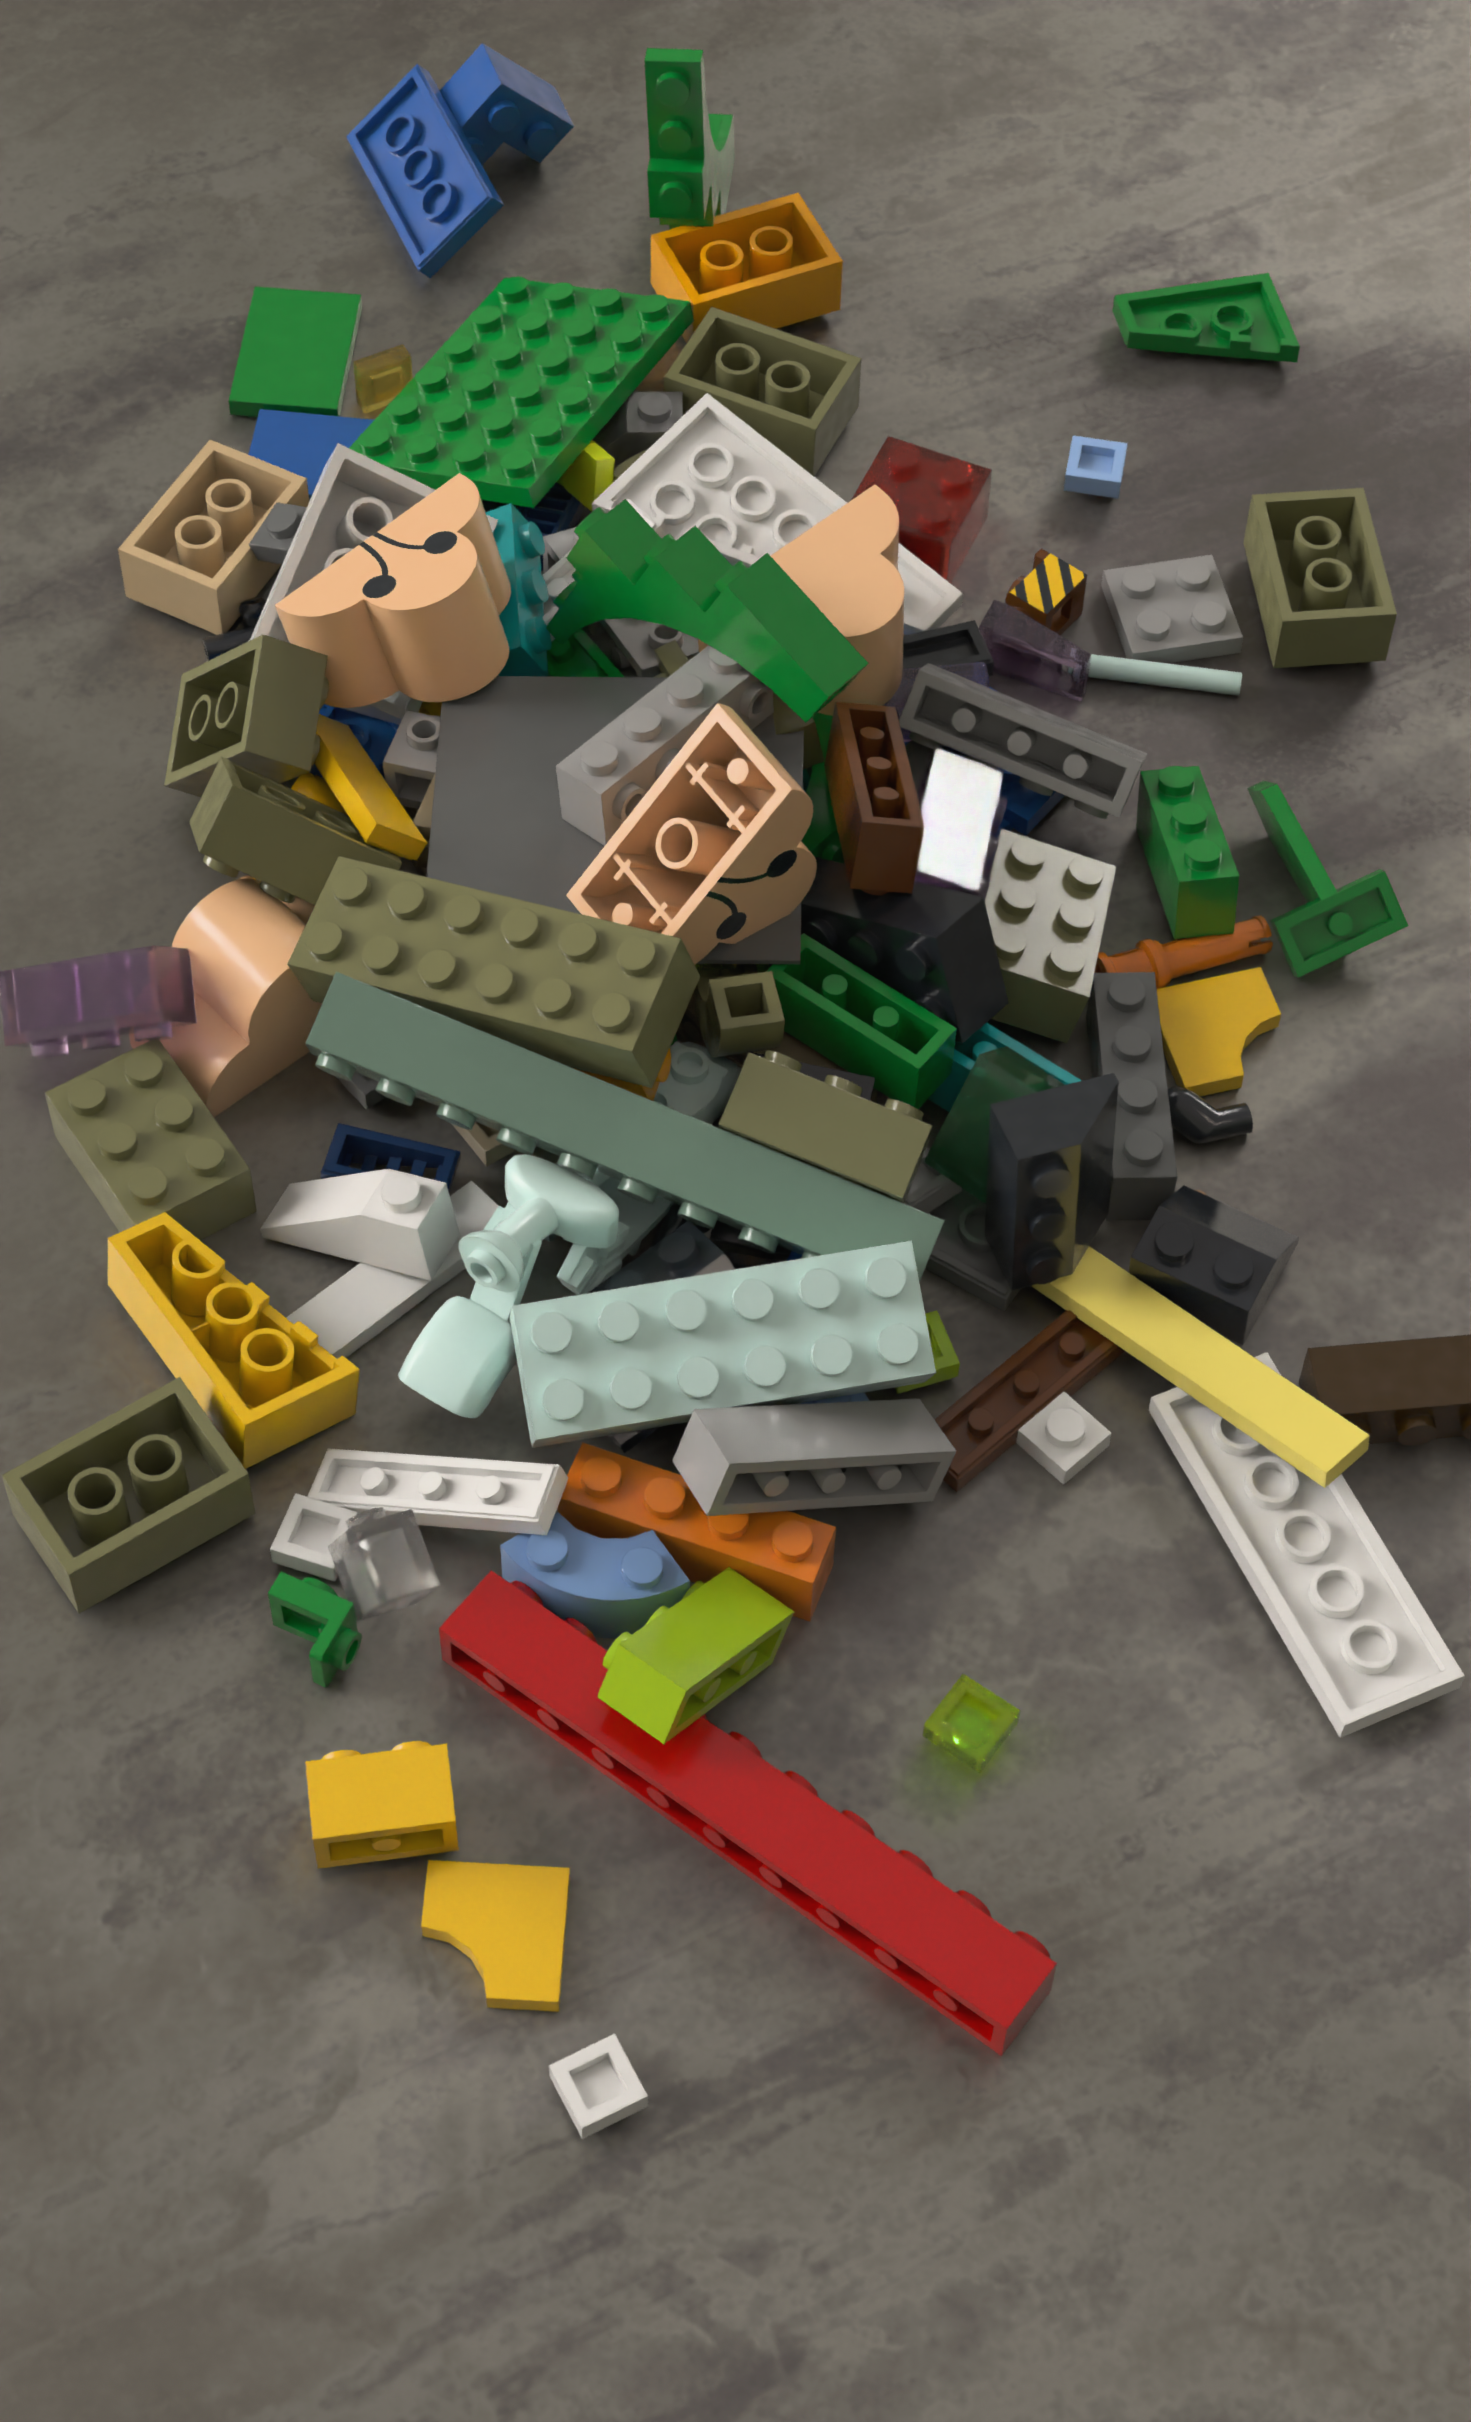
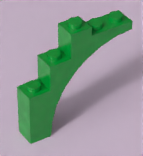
[644,48,735,229]
[546,499,868,723]

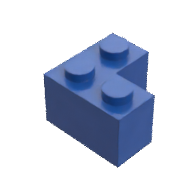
[440,43,574,166]

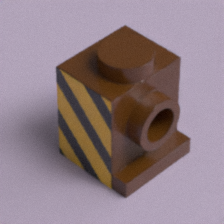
[1001,548,1087,653]

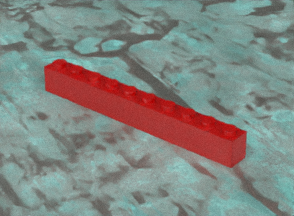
[439,1570,1057,2056]

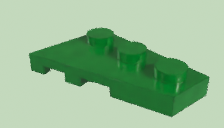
[1112,273,1300,363]

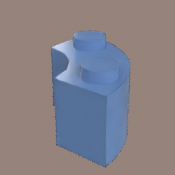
[500,1512,690,1638]

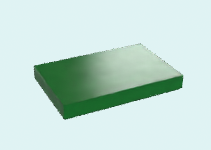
[228,286,362,417]

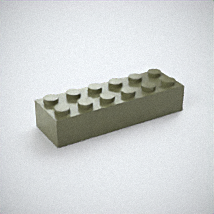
[287,856,700,1088]

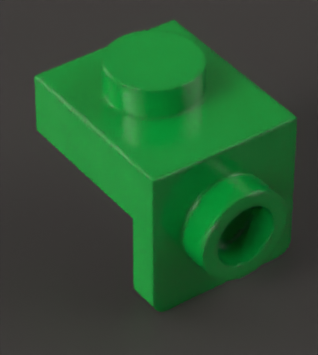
[268,1571,362,1688]

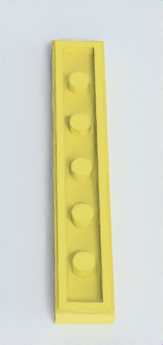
[1031,1246,1370,1488]

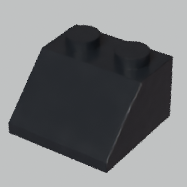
[1129,1185,1299,1345]

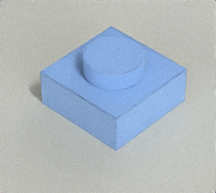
[1064,436,1128,498]

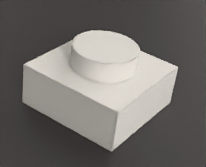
[1016,1392,1112,1485]
[270,1493,360,1581]
[549,2034,648,2139]

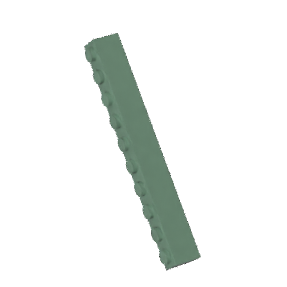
[305,971,945,1282]

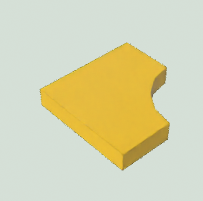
[1157,967,1281,1097]
[421,1860,570,2012]

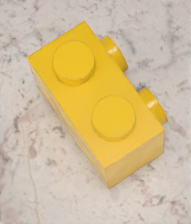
[305,1741,459,1869]

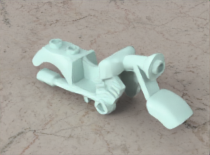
[398,1041,742,1418]

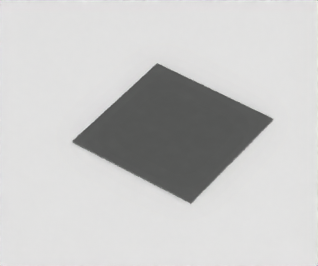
[426,676,804,965]

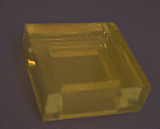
[353,344,413,414]

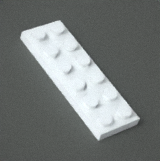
[1148,1352,1465,1738]

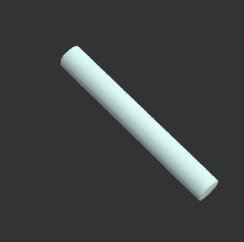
[1068,652,1242,696]

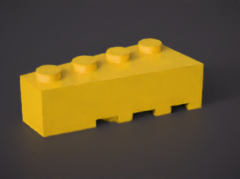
[108,1212,360,1469]

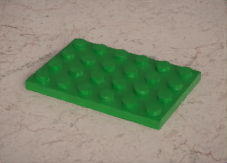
[349,276,694,508]

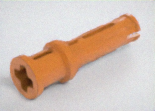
[1095,915,1273,989]

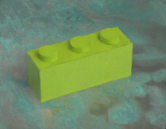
[597,1567,794,1744]

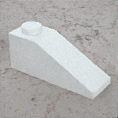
[260,1169,460,1281]

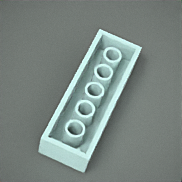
[510,1241,936,1448]

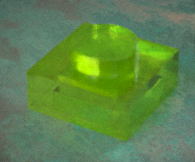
[922,1674,1020,1773]

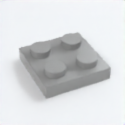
[1101,555,1243,663]

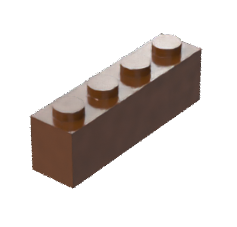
[824,702,925,896]

